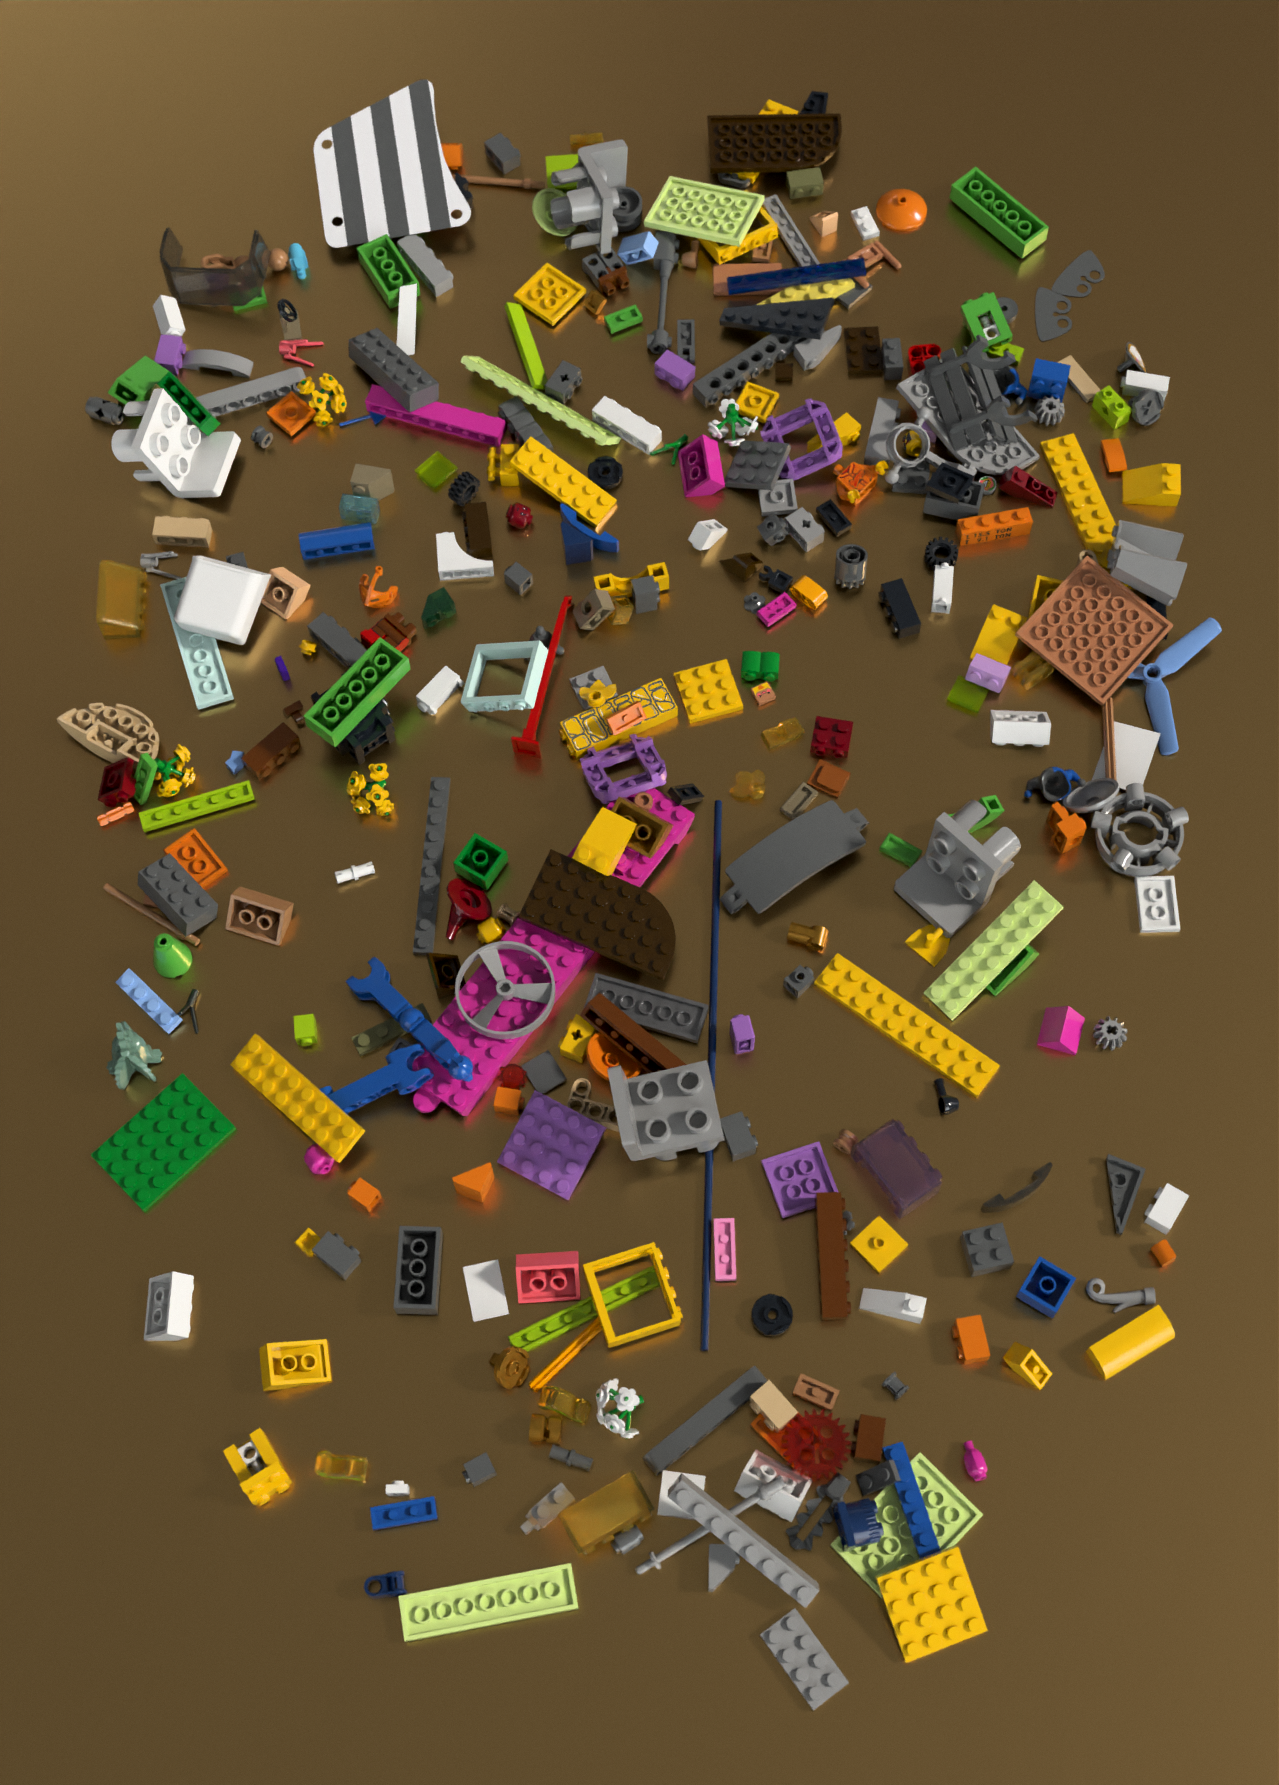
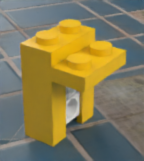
[223,1428,292,1506]

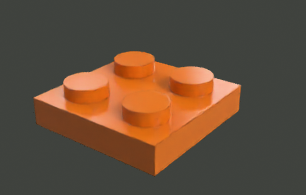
[266,391,316,436]

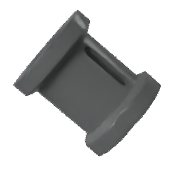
[881,1372,909,1400]

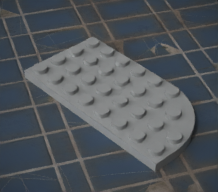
[896,359,1040,475]

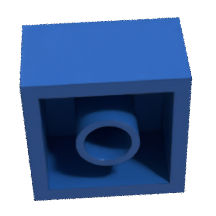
[1027,358,1071,403]
[1016,1256,1076,1319]

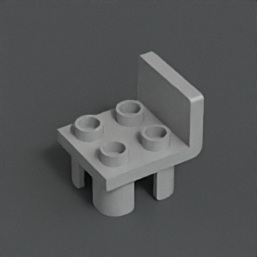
[550,139,628,254]
[894,800,1021,938]
[607,1060,725,1161]

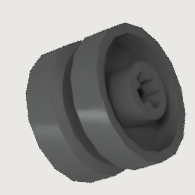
[613,187,642,232]

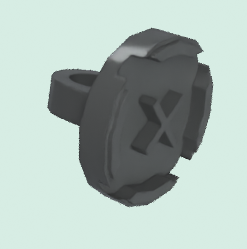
[1128,389,1164,425]

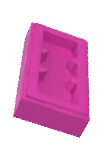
[756,592,797,627]

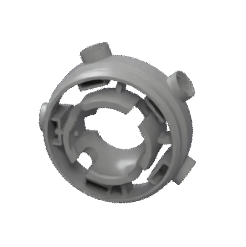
[1091,783,1189,877]

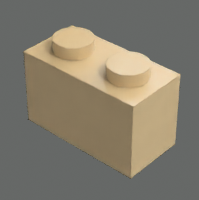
[749,1380,798,1433]

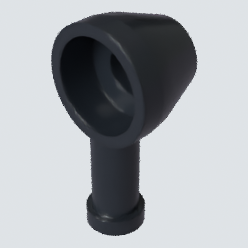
[934,1078,959,1115]

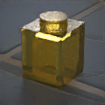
[607,595,634,625]

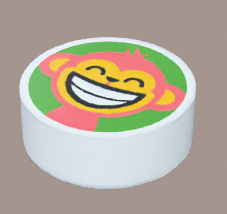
[979,476,996,495]

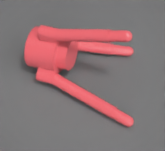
[279,339,323,367]

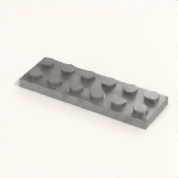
[584,973,709,1043]

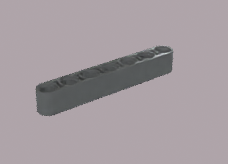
[642,1366,768,1476]

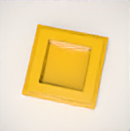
[294,1227,321,1257]

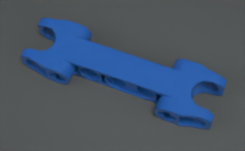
[319,1044,434,1114]

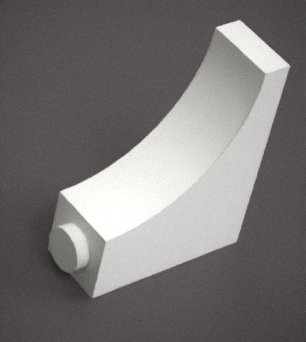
[436,532,494,581]

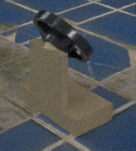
[277,299,302,341]

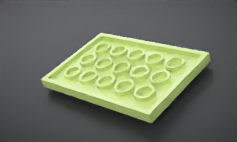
[644,176,764,247]
[830,1452,983,1599]

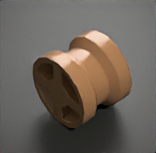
[833,1129,858,1154]

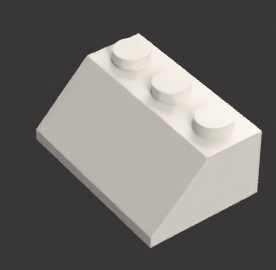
[990,710,1051,747]
[144,1271,194,1341]
[734,1450,813,1522]

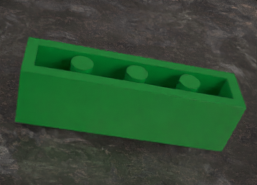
[157,371,221,436]

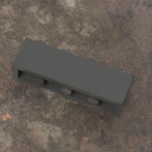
[307,612,368,669]

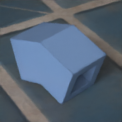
[225,751,245,775]

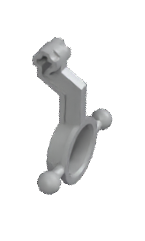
[885,406,977,484]

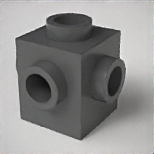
[757,514,789,546]

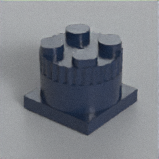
[833,1498,884,1552]

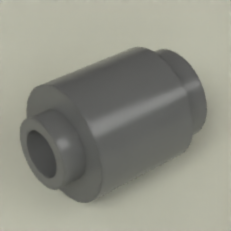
[610,1524,644,1555]

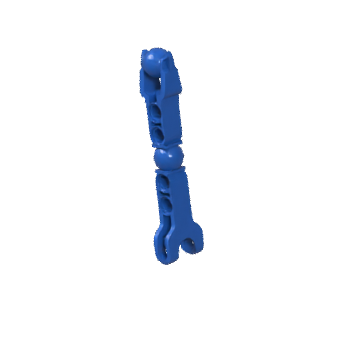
[345,956,473,1082]

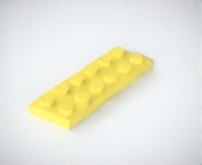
[757,261,855,335]

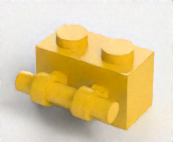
[486,444,519,486]

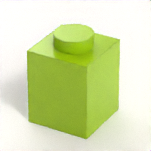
[293,1014,318,1046]

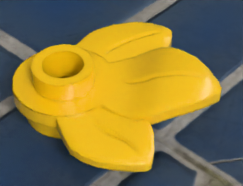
[579,679,617,707]

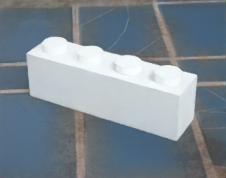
[592,396,662,455]

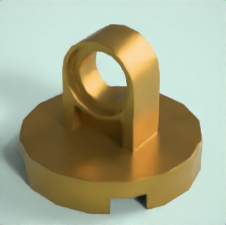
[489,1345,530,1389]

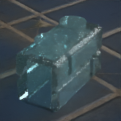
[339,494,380,524]

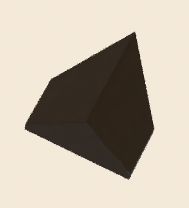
[719,552,764,582]

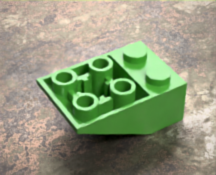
[108,356,169,417]

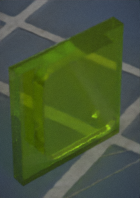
[415,451,458,489]
[947,675,989,713]

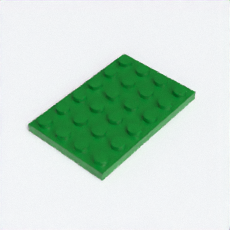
[91,1073,236,1212]

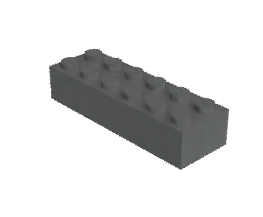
[348,328,439,412]

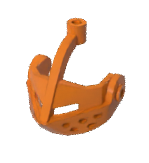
[359,566,398,609]

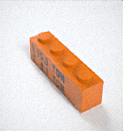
[955,507,1033,546]

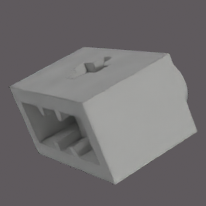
[785,507,825,552]

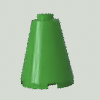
[153,933,193,978]

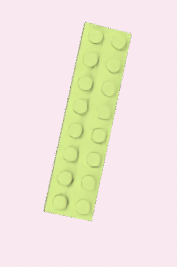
[924,880,1064,1021]
[398,1563,579,1642]

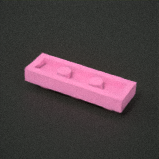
[714,1218,736,1281]

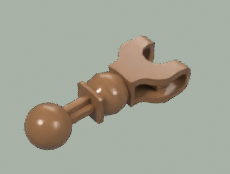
[201,248,288,291]

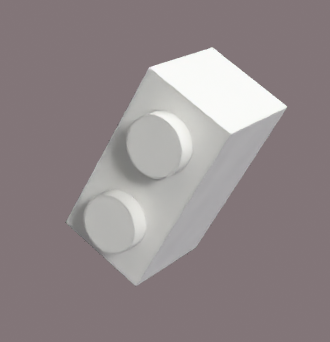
[1144,1183,1189,1235]

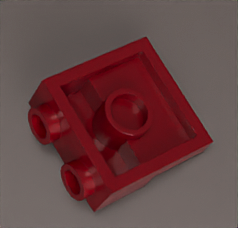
[810,716,853,758]
[97,757,137,808]

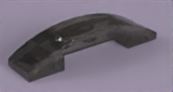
[981,1162,1053,1213]

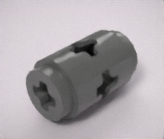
[85,396,125,425]

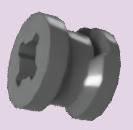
[251,426,273,448]

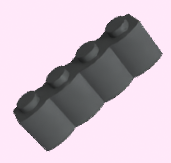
[497,396,553,452]

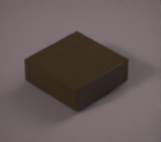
[775,363,793,382]

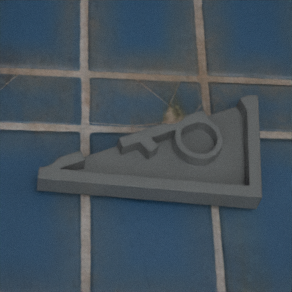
[1106,1154,1146,1235]

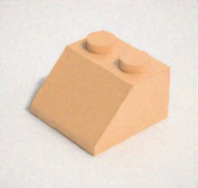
[260,567,311,619]

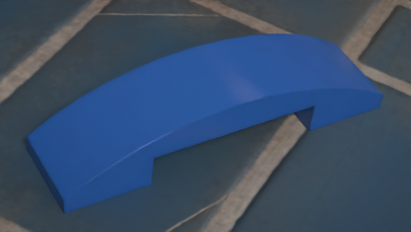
[560,503,619,553]

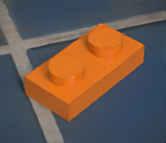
[605,700,647,736]

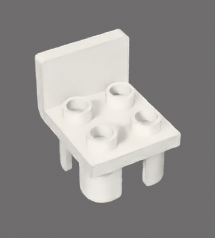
[111,388,241,498]

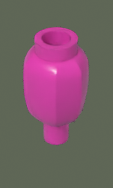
[964,1440,987,1481]

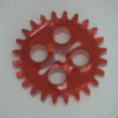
[781,1409,851,1481]

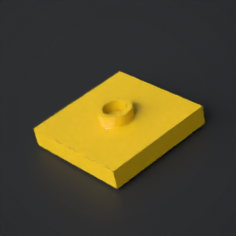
[736,381,779,424]
[849,1216,908,1274]

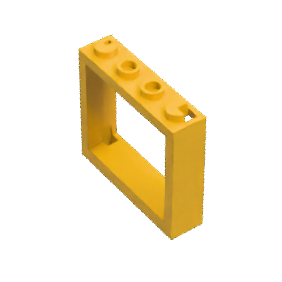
[697,190,778,265]
[583,1242,683,1348]

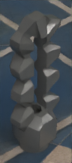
[786,1472,851,1551]

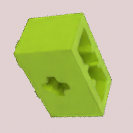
[1092,385,1132,430]

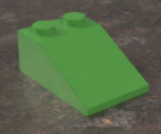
[986,944,1039,996]

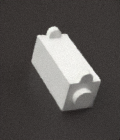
[153,295,185,336]
[1120,370,1170,401]
[931,563,954,614]
[416,666,465,715]

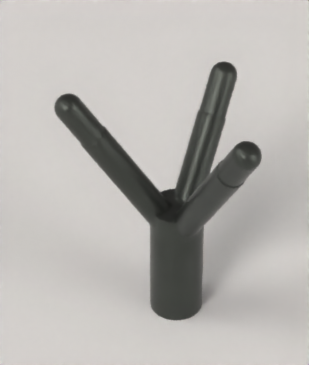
[177,989,199,1034]

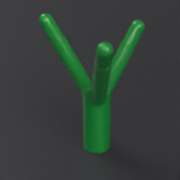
[650,434,689,465]

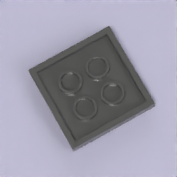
[724,440,791,490]

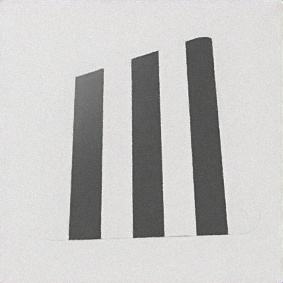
[314,80,471,248]

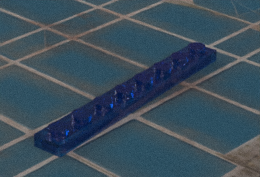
[726,258,866,295]

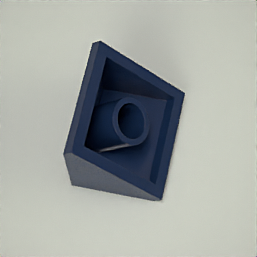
[561,522,594,565]

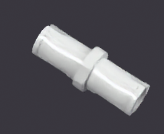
[334,861,375,884]

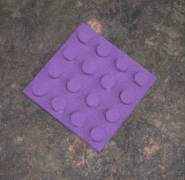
[497,1090,606,1200]

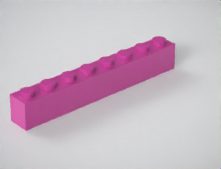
[365,384,506,447]

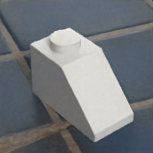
[688,519,728,550]

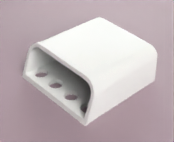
[174,556,271,645]

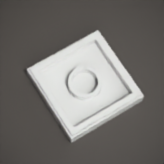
[657,1470,706,1520]

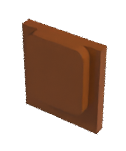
[807,759,851,799]

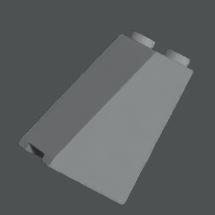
[1107,520,1187,606]

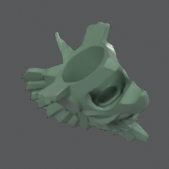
[106,1021,162,1090]

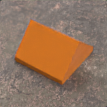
[452,1162,495,1203]

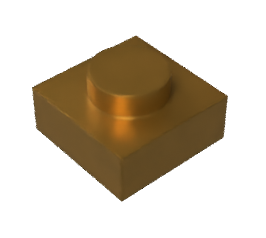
[584,290,607,315]

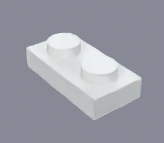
[851,206,879,241]

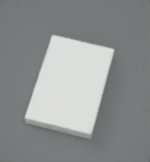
[1134,876,1180,933]

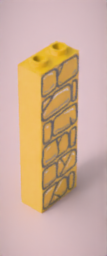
[559,678,678,761]

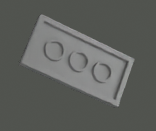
[760,1608,849,1711]

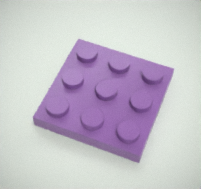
[761,1141,838,1219]

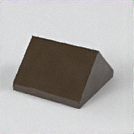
[426,952,466,999]

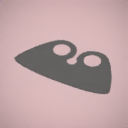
[1052,250,1105,297]
[1035,287,1072,341]

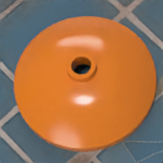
[876,189,927,231]
[586,1032,642,1081]

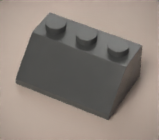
[923,472,985,520]

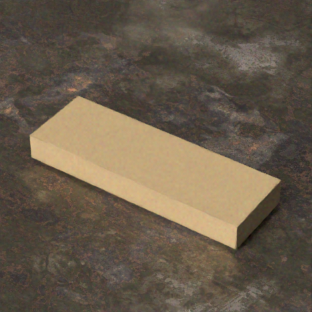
[1057,355,1100,403]

